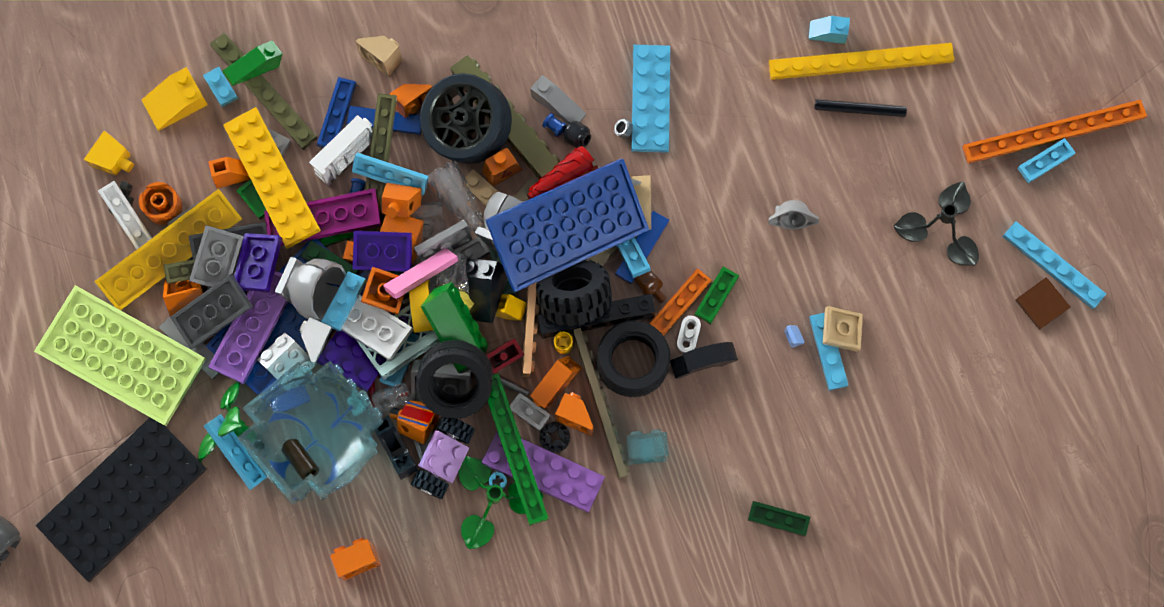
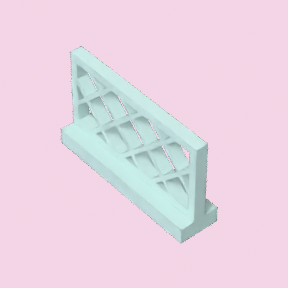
[357,305,440,380]

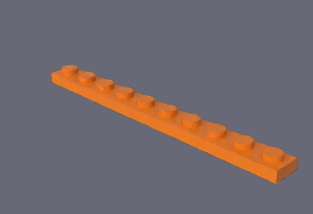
[962,99,1147,164]

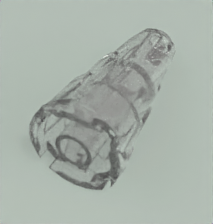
[427,160,484,233]

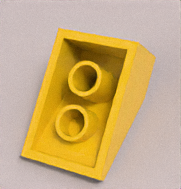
[141,67,208,131]

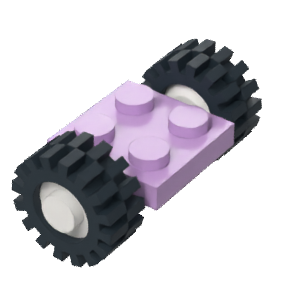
[410,417,475,499]

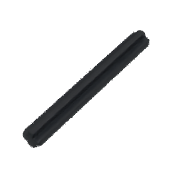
[814,99,907,117]

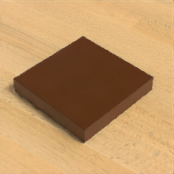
[1016,277,1071,330]

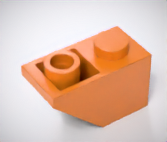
[389,84,432,118]
[208,157,250,189]

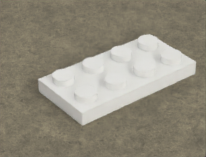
[341,295,413,361]

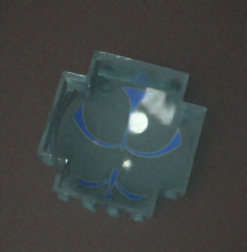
[236,361,383,505]

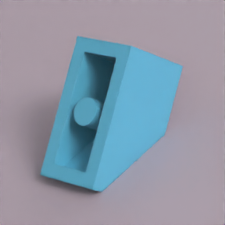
[809,16,850,44]

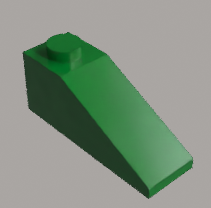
[222,40,283,86]

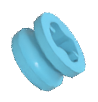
[489,472,507,490]

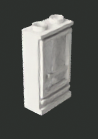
[309,115,373,187]

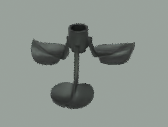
[894,182,979,266]

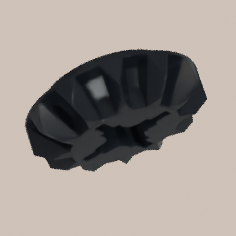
[539,421,570,453]

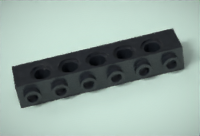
[538,294,656,339]

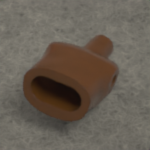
[634,270,666,303]

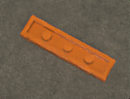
[649,268,712,336]

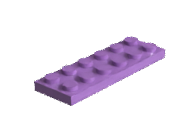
[208,271,288,384]
[481,432,605,513]

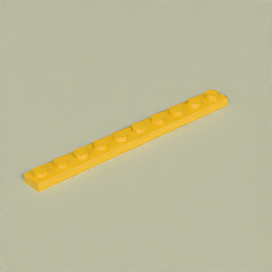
[768,43,955,80]

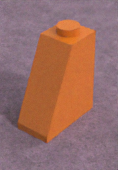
[530,356,583,408]

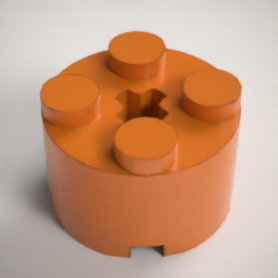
[139,182,182,225]

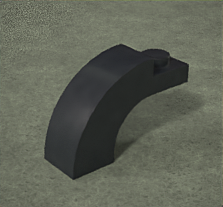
[670,342,738,379]
[371,415,418,480]

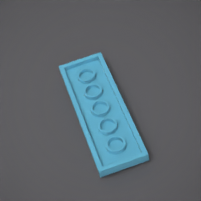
[631,45,670,152]

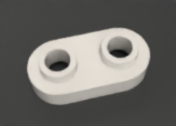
[677,316,701,353]

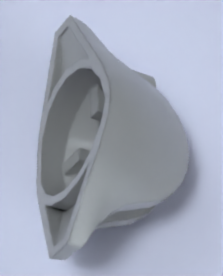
[768,200,819,230]

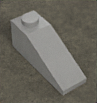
[530,75,586,124]

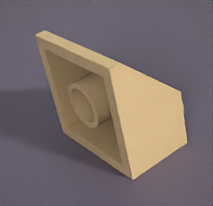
[355,36,403,77]

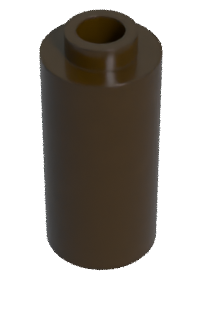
[281,439,319,481]

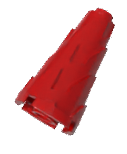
[527,146,598,200]

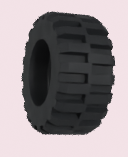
[536,260,612,326]

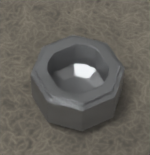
[614,119,633,138]

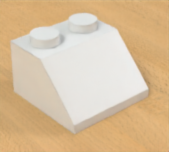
[300,317,332,366]

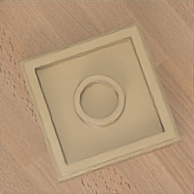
[823,306,863,352]

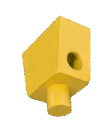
[84,131,134,175]

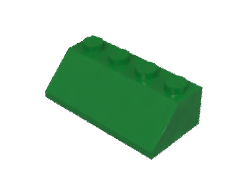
[421,282,488,372]

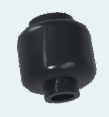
[563,121,591,148]

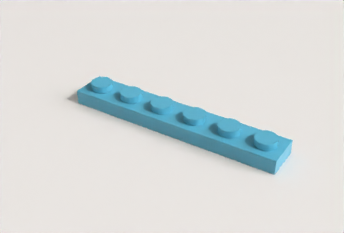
[1002,221,1106,309]

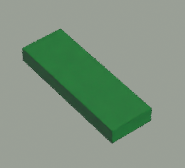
[694,266,739,325]

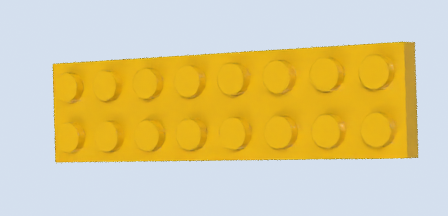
[223,107,321,249]
[94,189,242,310]

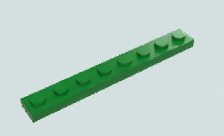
[487,373,549,526]

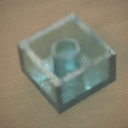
[626,429,669,465]

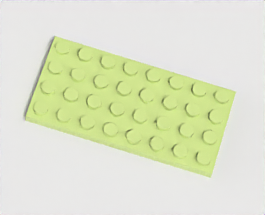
[34,285,206,426]

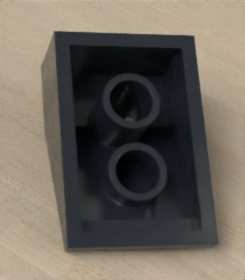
[461,258,508,324]

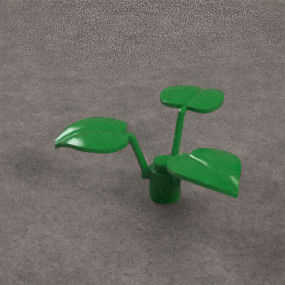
[198,381,255,462]
[459,456,544,549]

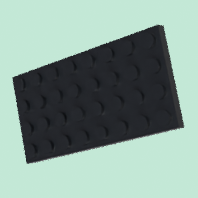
[35,417,207,582]

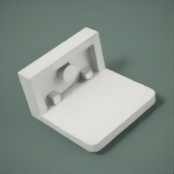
[257,333,315,389]

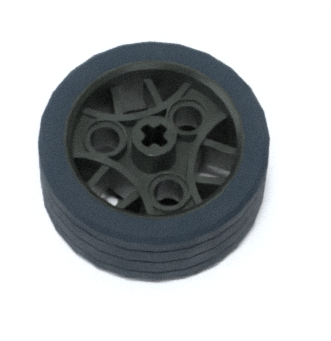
[420,73,512,164]

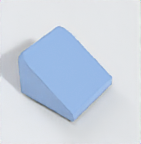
[784,325,804,348]

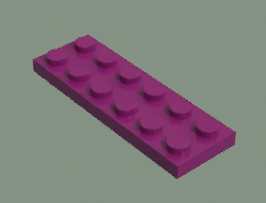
[264,188,382,246]

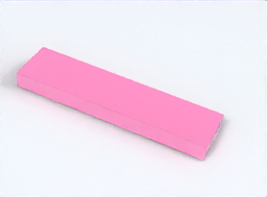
[384,248,458,299]

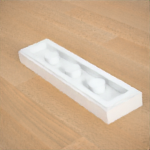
[98,181,152,249]

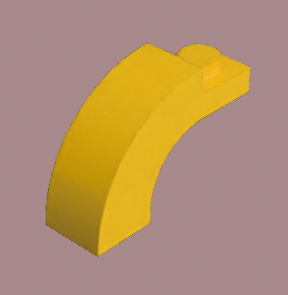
[409,279,433,333]

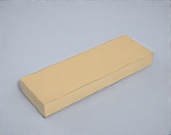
[632,175,651,230]

